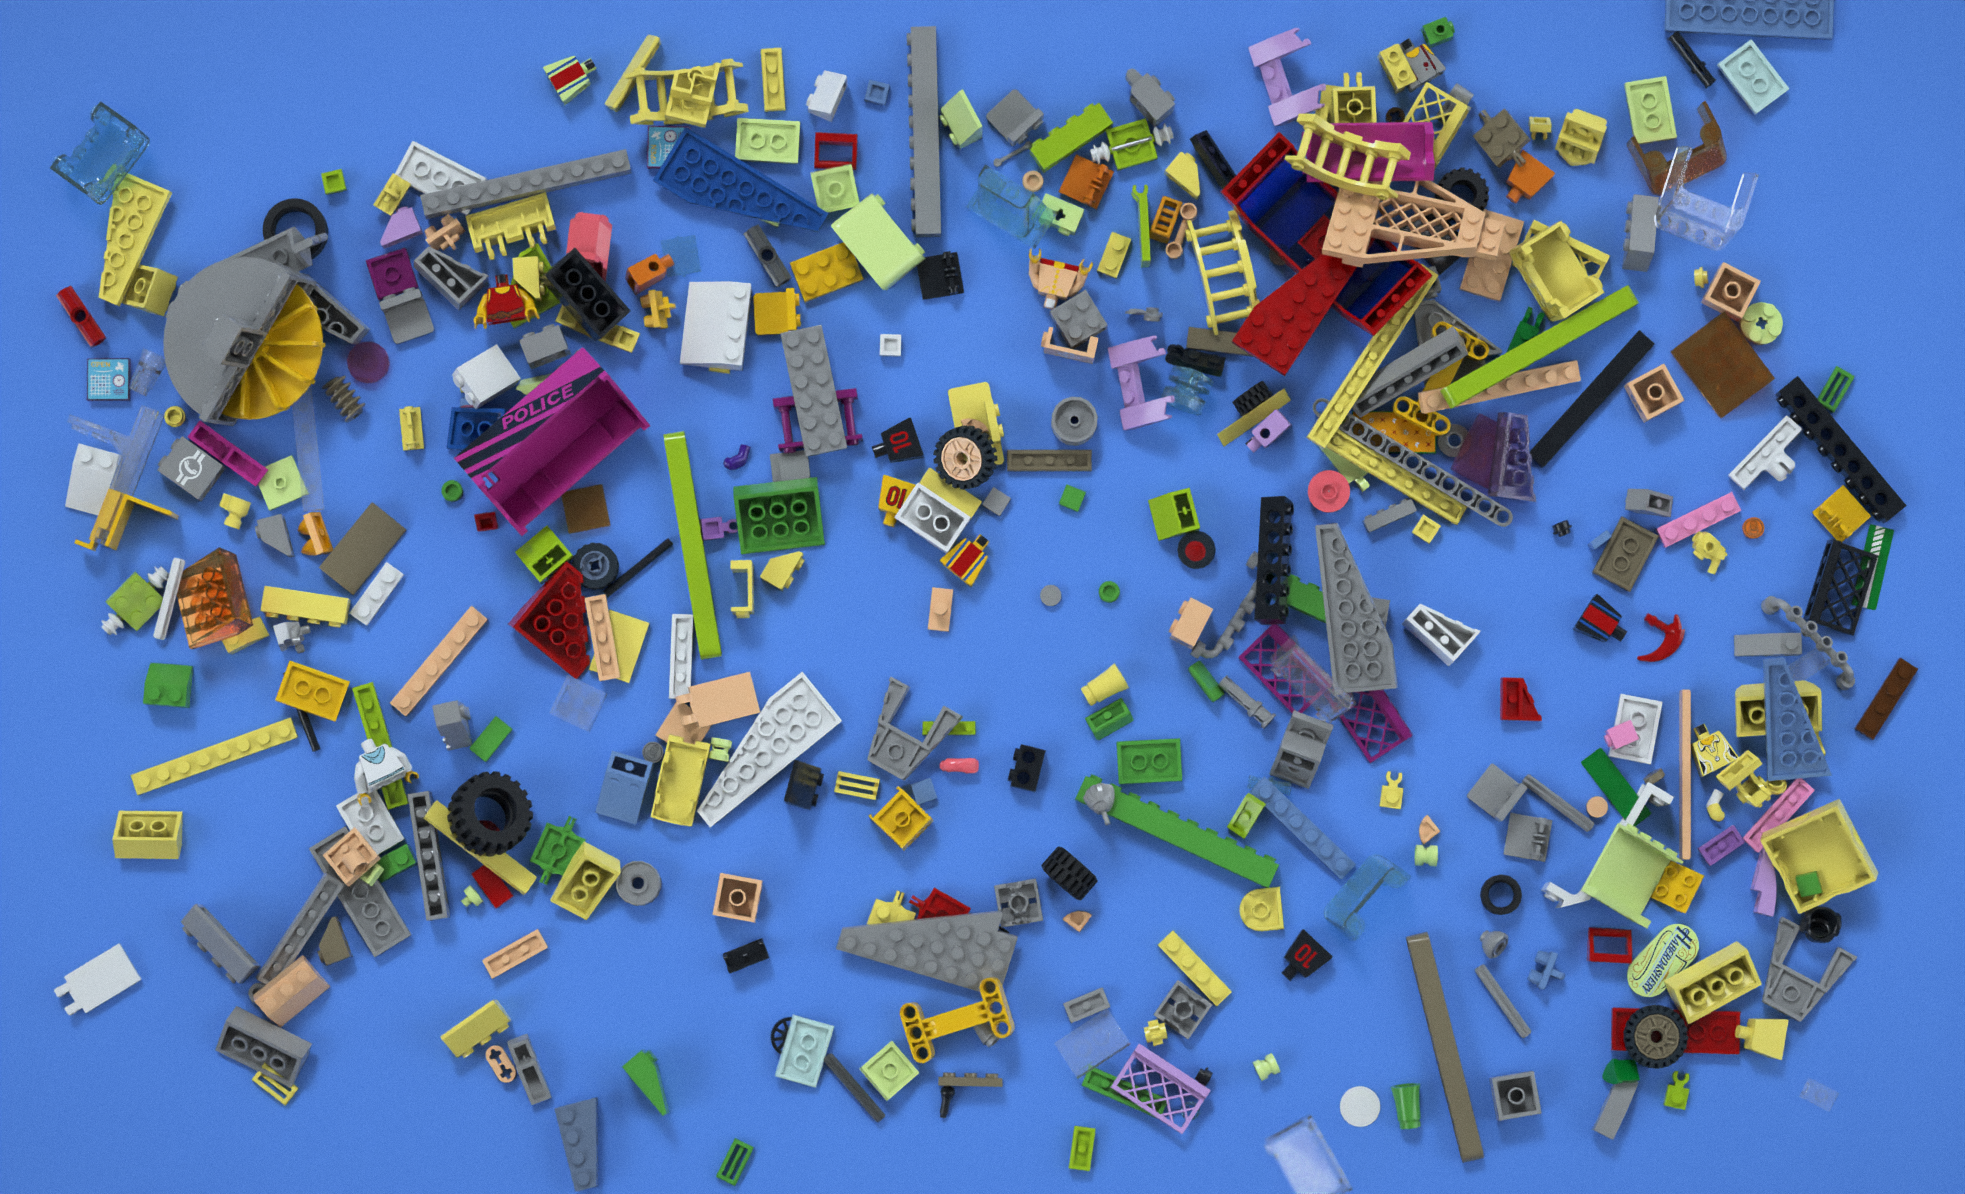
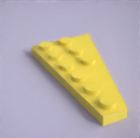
[99,168,172,307]

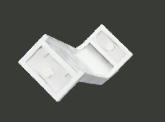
[1541,782,1674,908]

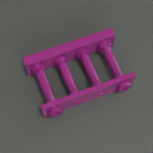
[773,388,863,454]

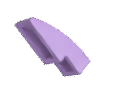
[1750,848,1777,917]

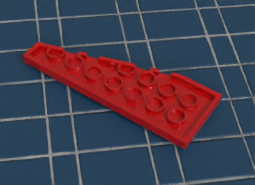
[1232,238,1376,376]

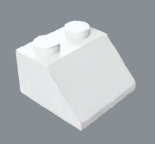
[806,70,848,122]

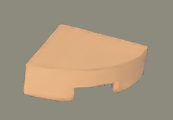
[961,418,989,433]
[1419,815,1440,845]
[1062,911,1092,932]

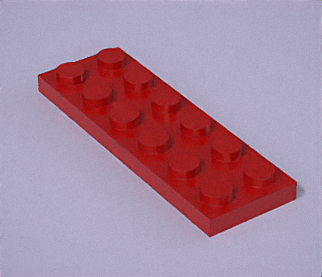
[1611,1008,1740,1054]

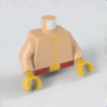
[1029,248,1093,310]

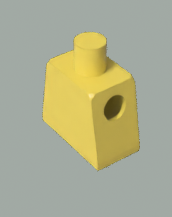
[1735,1018,1789,1060]

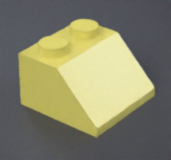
[122,264,178,316]

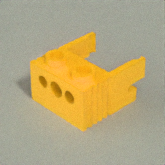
[869,786,933,851]

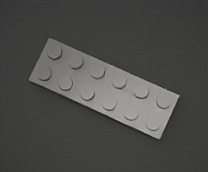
[780,325,847,457]
[309,826,412,957]

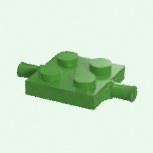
[530,816,586,885]

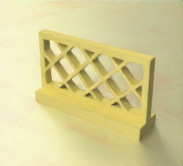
[1403,82,1471,171]
[1512,220,1610,278]

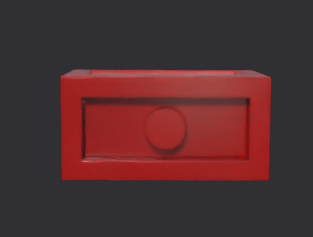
[814,132,858,170]
[1587,927,1632,964]

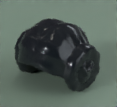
[1799,906,1842,943]

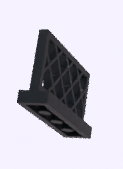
[1803,539,1878,636]

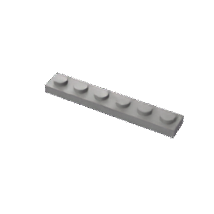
[256,872,345,985]

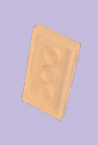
[1459,209,1524,302]

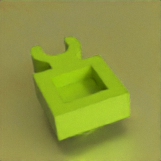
[1663,1071,1689,1110]

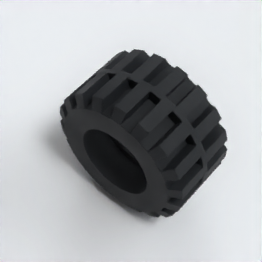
[1434,168,1489,223]
[1041,846,1098,901]

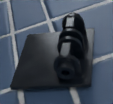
[917,251,964,300]

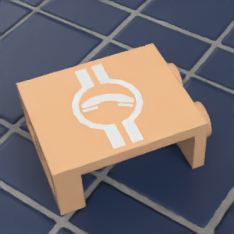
[1041,327,1099,364]

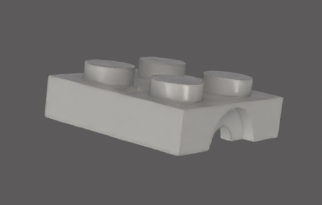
[994,879,1043,928]
[1153,980,1213,1039]

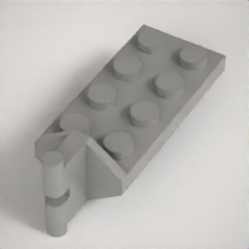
[224,227,328,271]

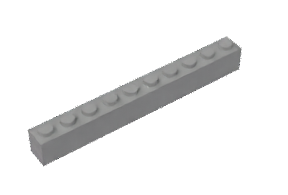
[907,26,941,237]
[420,149,631,219]

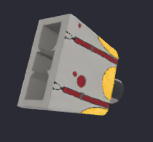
[1399,38,1446,93]

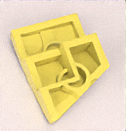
[664,62,721,128]

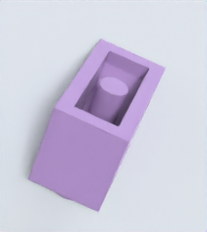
[380,206,423,249]

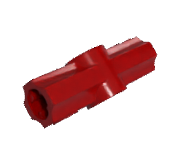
[56,285,107,348]

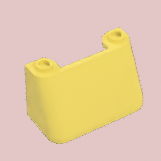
[1509,221,1605,322]

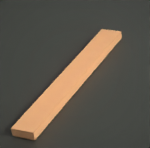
[1679,690,1691,860]

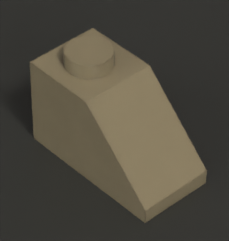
[317,916,353,966]

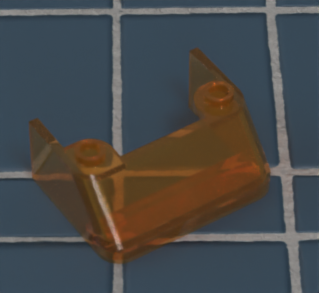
[1626,101,1727,196]

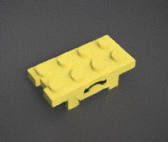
[651,734,711,827]

